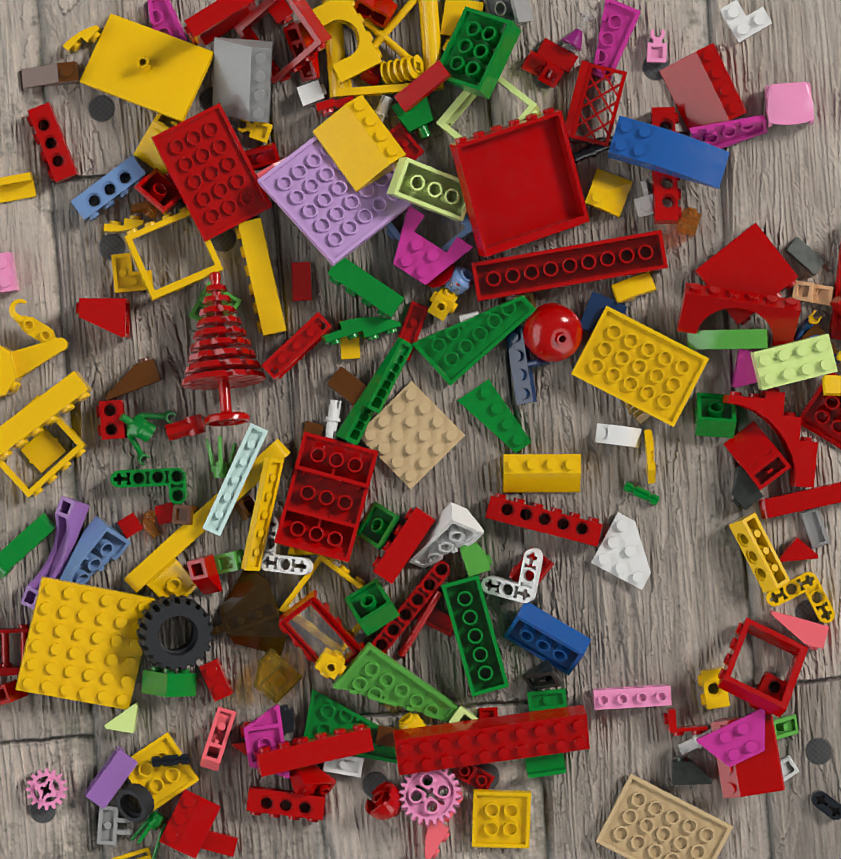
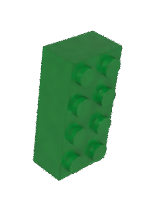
[327,258,405,319]

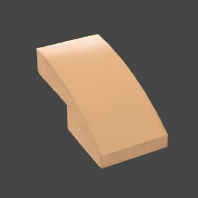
[792,280,835,307]

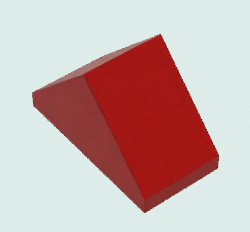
[778,537,819,562]

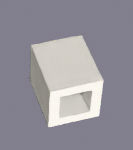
[297,80,327,108]

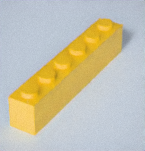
[236,218,287,336]

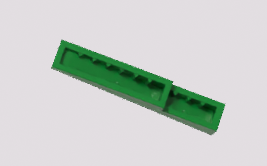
[336,337,414,445]

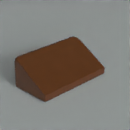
[326,367,367,406]

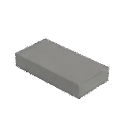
[799,507,830,549]

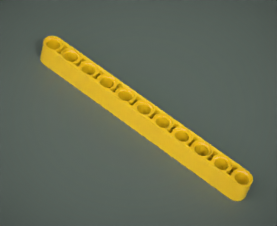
[124,439,291,593]

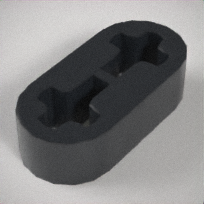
[811,790,841,820]

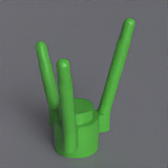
[205,435,237,478]

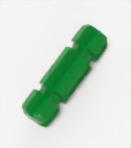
[623,481,660,505]

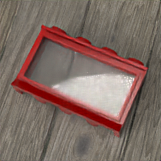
[279,589,364,673]

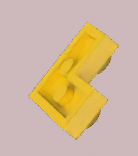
[111,253,154,293]

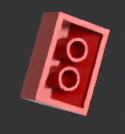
[159,789,221,859]

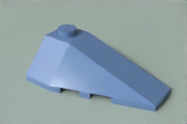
[60,516,131,584]

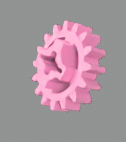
[26,768,68,810]

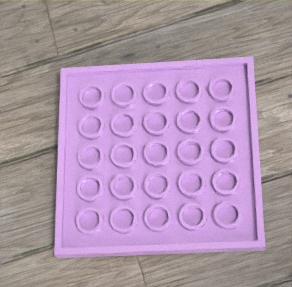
[257,136,412,267]

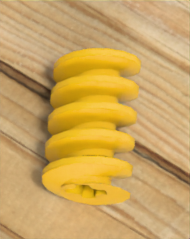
[380,55,424,85]

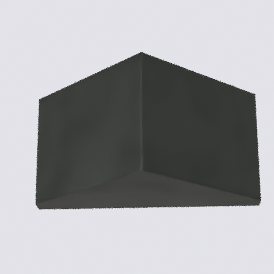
[523,660,563,690]

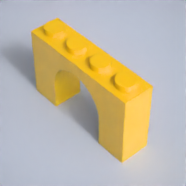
[312,0,382,85]

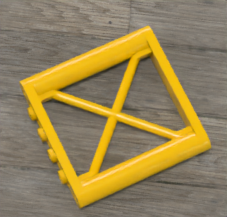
[322,0,444,99]

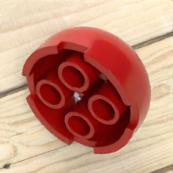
[523,303,583,362]

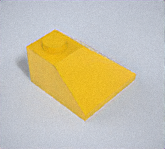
[585,168,633,218]

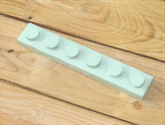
[203,423,268,536]

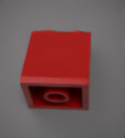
[76,298,130,339]

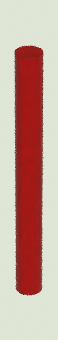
[398,589,443,657]

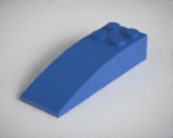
[607,115,730,189]

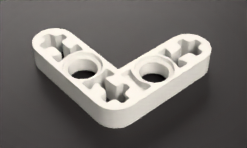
[261,515,313,575]
[481,548,543,603]

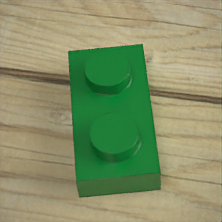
[527,688,567,711]

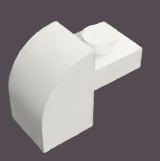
[595,423,642,448]

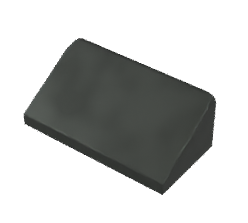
[785,236,826,276]

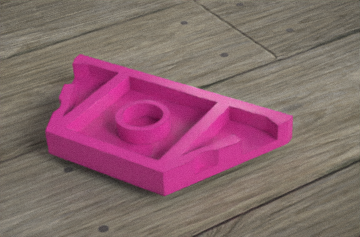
[243,704,290,778]
[696,708,765,767]

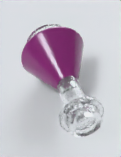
[561,11,594,54]

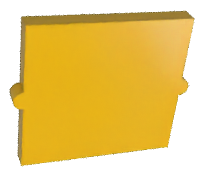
[21,428,67,473]

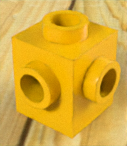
[427,287,458,321]
[315,647,346,679]

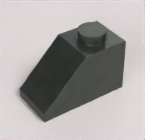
[732,465,764,510]
[671,756,712,785]

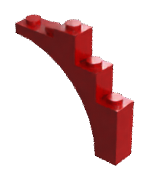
[723,388,818,488]

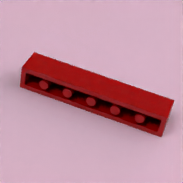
[254,723,374,777]

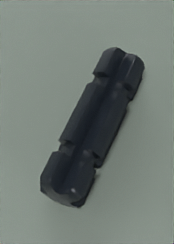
[152,754,190,767]

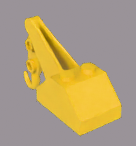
[0,299,68,398]

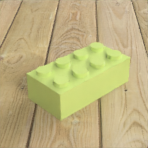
[387,157,467,221]
[750,334,838,390]

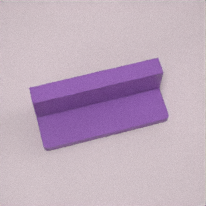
[84,745,138,808]

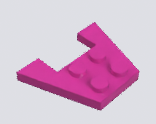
[393,206,473,285]

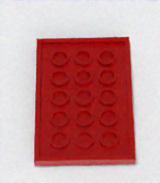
[151,103,273,242]

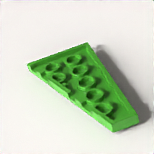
[332,642,459,722]

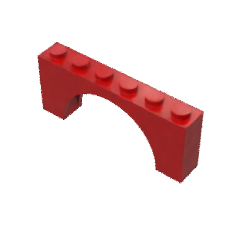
[677,283,801,346]

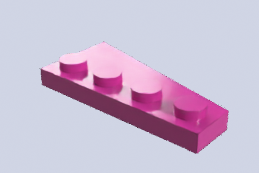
[592,0,641,82]

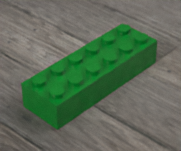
[441,574,509,697]

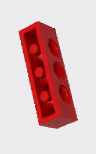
[26,102,79,184]
[246,785,326,823]

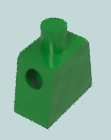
[391,97,433,140]

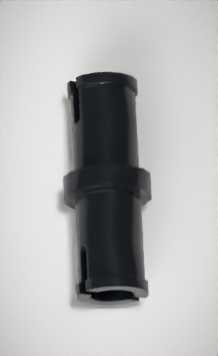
[572,138,611,164]

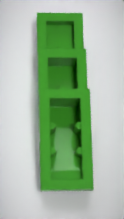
[687,329,768,350]

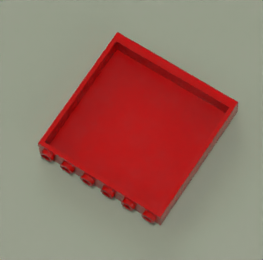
[449,107,590,257]

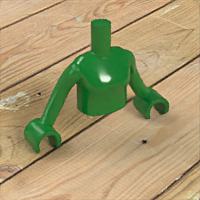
[119,410,177,465]

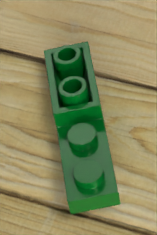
[321,317,401,346]

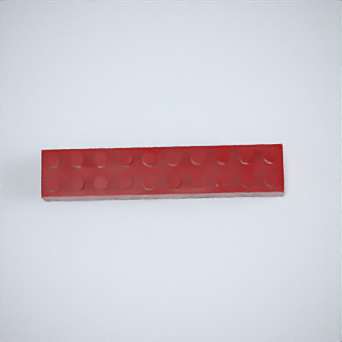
[471,230,668,302]
[393,705,590,775]

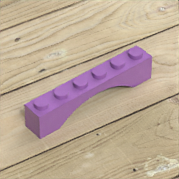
[20,496,90,610]

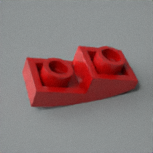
[452,765,495,790]

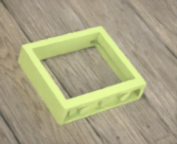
[436,76,540,140]

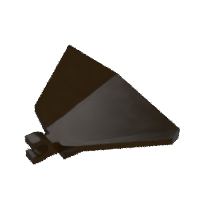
[211,570,288,656]

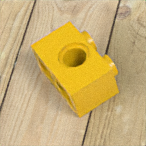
[697,666,730,710]

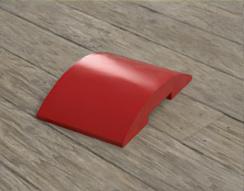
[274,431,379,563]

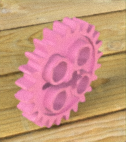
[399,769,462,827]

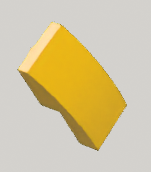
[63,25,102,54]
[104,215,145,233]
[611,272,656,303]

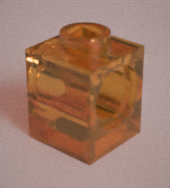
[675,207,702,237]

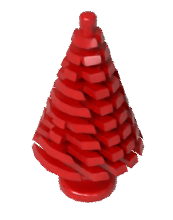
[181,272,266,427]

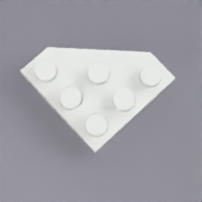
[591,512,651,590]

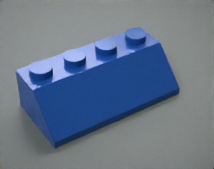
[503,602,591,676]

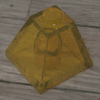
[254,648,303,704]

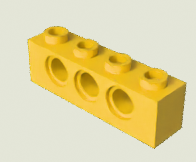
[729,512,790,593]

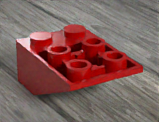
[723,421,791,490]

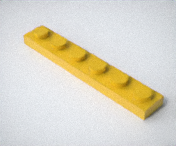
[241,457,284,571]

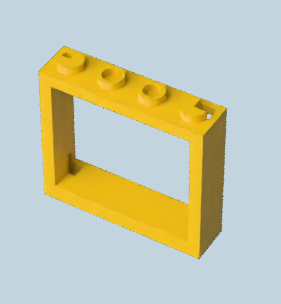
[124,207,224,302]
[0,395,88,498]
[279,555,366,653]

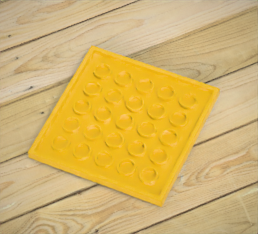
[15,576,155,710]

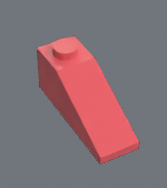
[770,610,829,651]
[200,706,236,771]

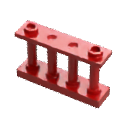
[0,624,30,676]

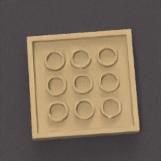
[361,381,465,489]

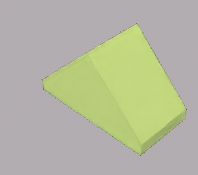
[104,701,140,733]

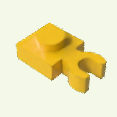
[237,119,273,144]

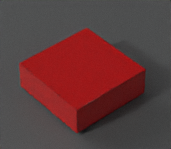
[154,502,174,525]
[117,512,144,538]

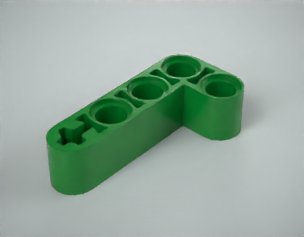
[110,468,188,504]
[0,513,56,579]

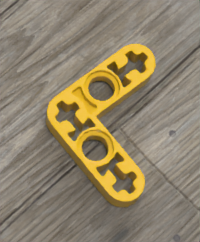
[765,571,835,623]

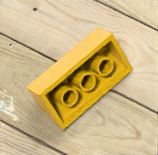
[503,454,581,492]

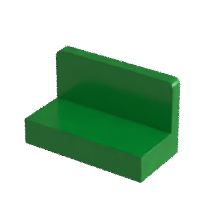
[525,753,566,778]

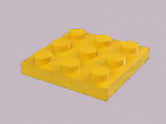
[128,732,200,811]
[472,789,531,848]

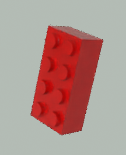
[372,506,435,584]

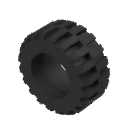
[137,594,214,671]

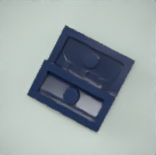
[580,292,628,333]

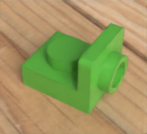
[214,549,244,574]

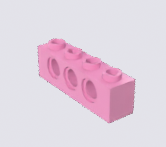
[592,684,672,710]

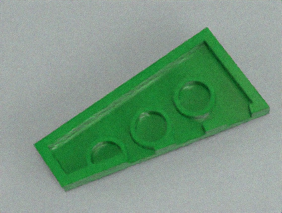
[457,379,531,453]

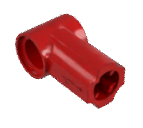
[165,414,206,441]

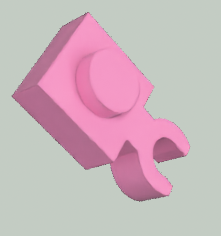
[646,29,667,63]

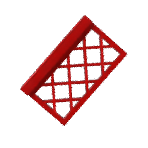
[565,60,628,147]

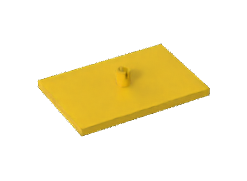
[79,13,214,122]
[571,306,709,427]

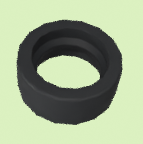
[116,783,154,822]

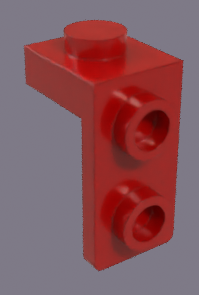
[663,707,708,736]

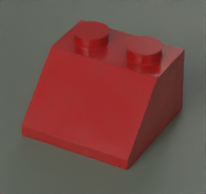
[134,168,181,215]

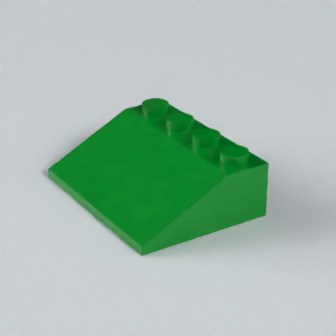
[440,6,522,99]

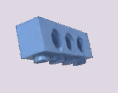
[71,156,147,221]

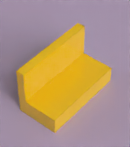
[0,172,37,203]

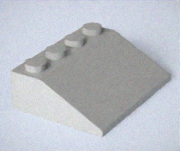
[213,37,273,123]

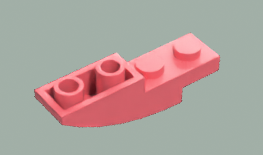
[425,786,464,859]

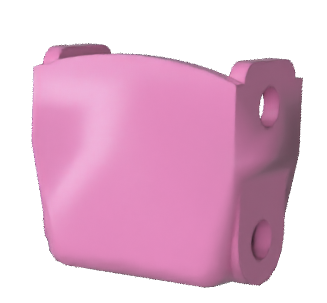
[764,82,814,128]

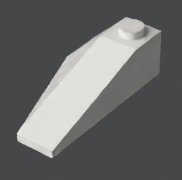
[408,502,484,568]

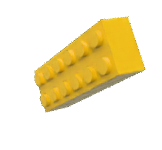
[0,371,92,460]

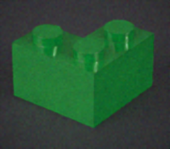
[142,666,197,697]

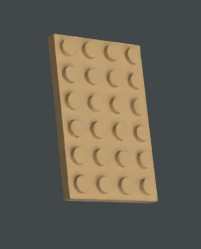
[595,773,733,859]

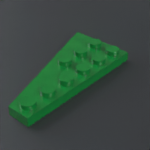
[412,295,536,386]
[304,689,397,764]

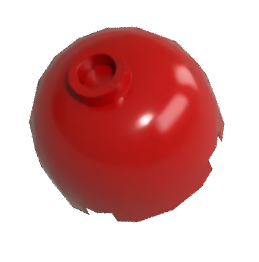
[365,781,402,820]

